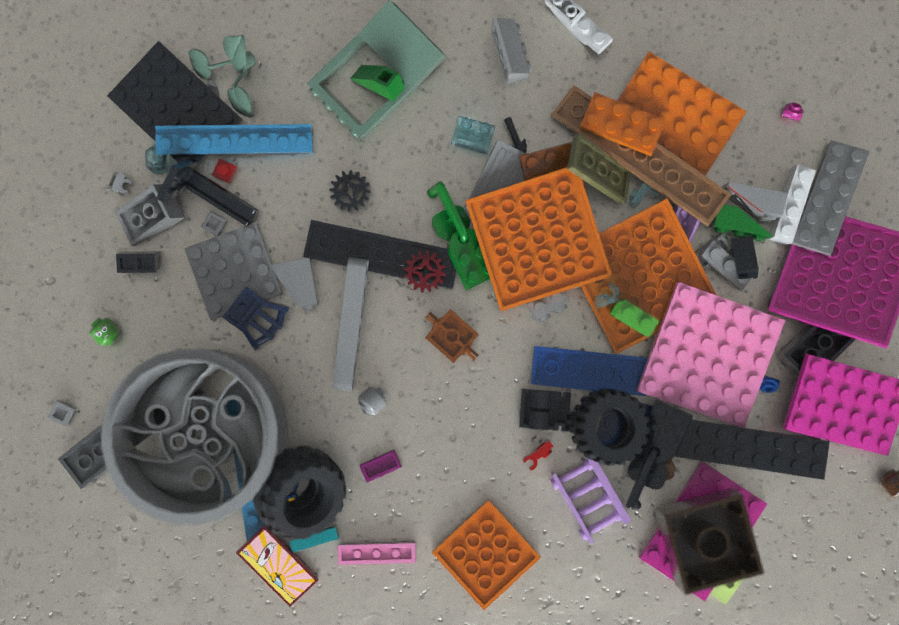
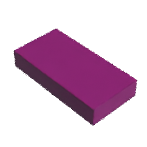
[359,449,402,483]

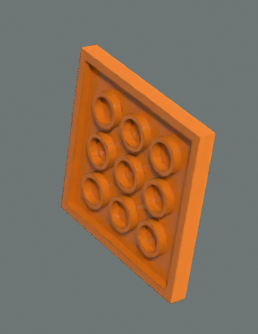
[432,499,541,610]

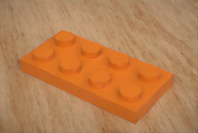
[580,92,666,156]

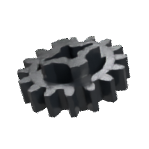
[329,170,371,212]

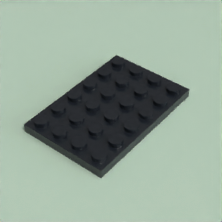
[107,41,242,169]

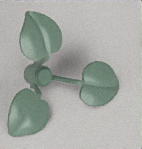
[188,35,256,117]

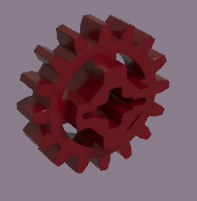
[404,251,446,293]

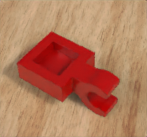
[522,440,554,470]

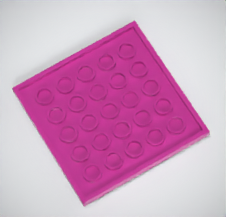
[768,207,899,349]

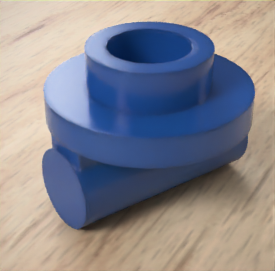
[760,375,780,393]

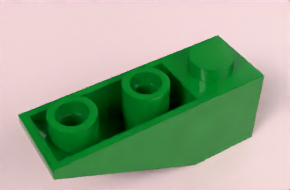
[350,65,405,101]
[710,204,772,242]

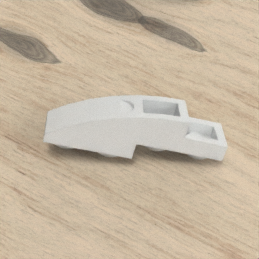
[544,0,612,55]

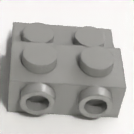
[526,291,570,322]

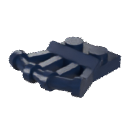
[222,286,290,350]

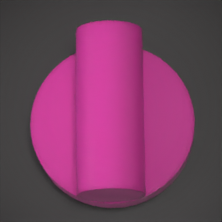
[781,102,804,121]

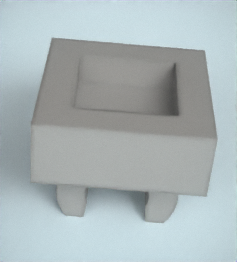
[107,171,132,193]

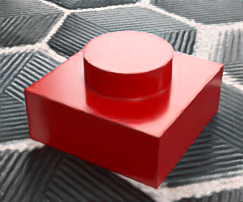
[212,158,238,184]

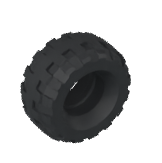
[253,446,346,540]

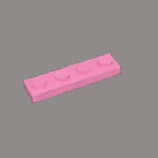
[338,542,416,565]

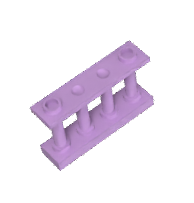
[550,457,631,544]

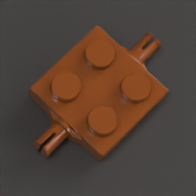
[425,309,479,363]

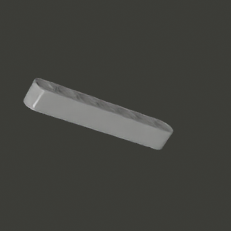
[333,257,369,391]

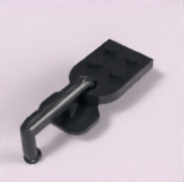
[626,400,693,511]

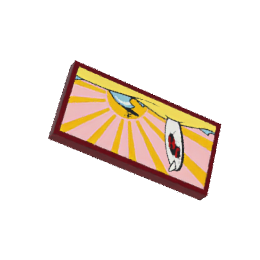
[236,525,318,607]

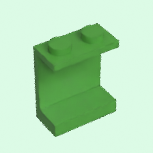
[609,297,659,338]

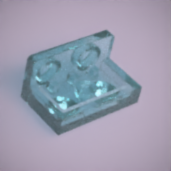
[451,116,495,155]

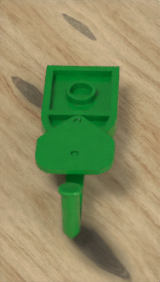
[427,181,490,291]

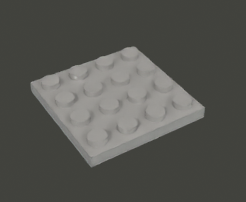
[184,222,283,320]

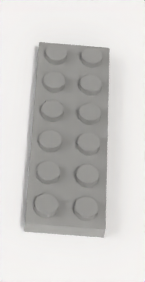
[792,140,870,256]

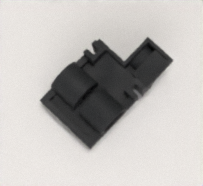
[519,389,576,432]

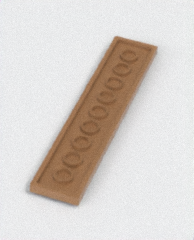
[551,85,732,227]

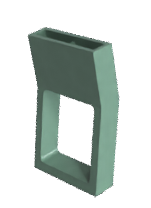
[307,0,446,138]

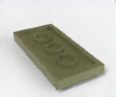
[567,134,631,205]

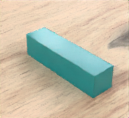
[289,526,340,553]

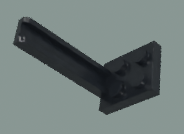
[156,157,259,226]

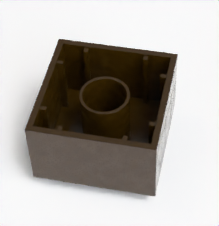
[655,488,765,595]

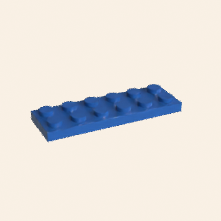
[530,346,648,396]

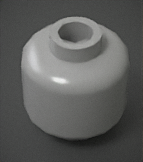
[357,387,386,415]

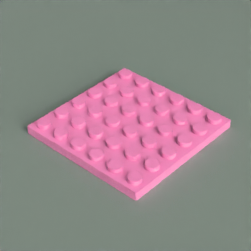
[636,282,785,428]

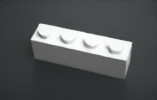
[767,164,816,246]

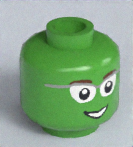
[89,317,119,346]

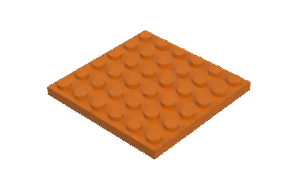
[465,167,612,311]
[580,198,717,354]

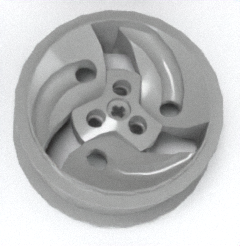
[102,349,286,525]

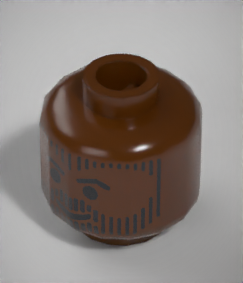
[881,469,899,498]

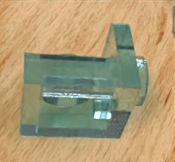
[593,282,620,309]

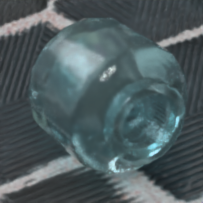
[145,144,171,174]

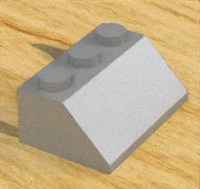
[491,18,532,84]

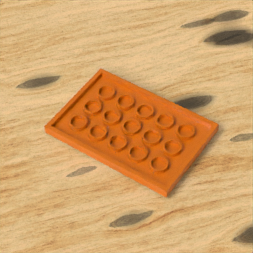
[618,51,747,176]

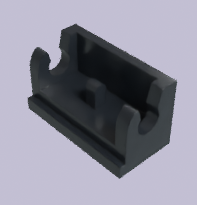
[731,236,759,279]
[116,251,160,273]

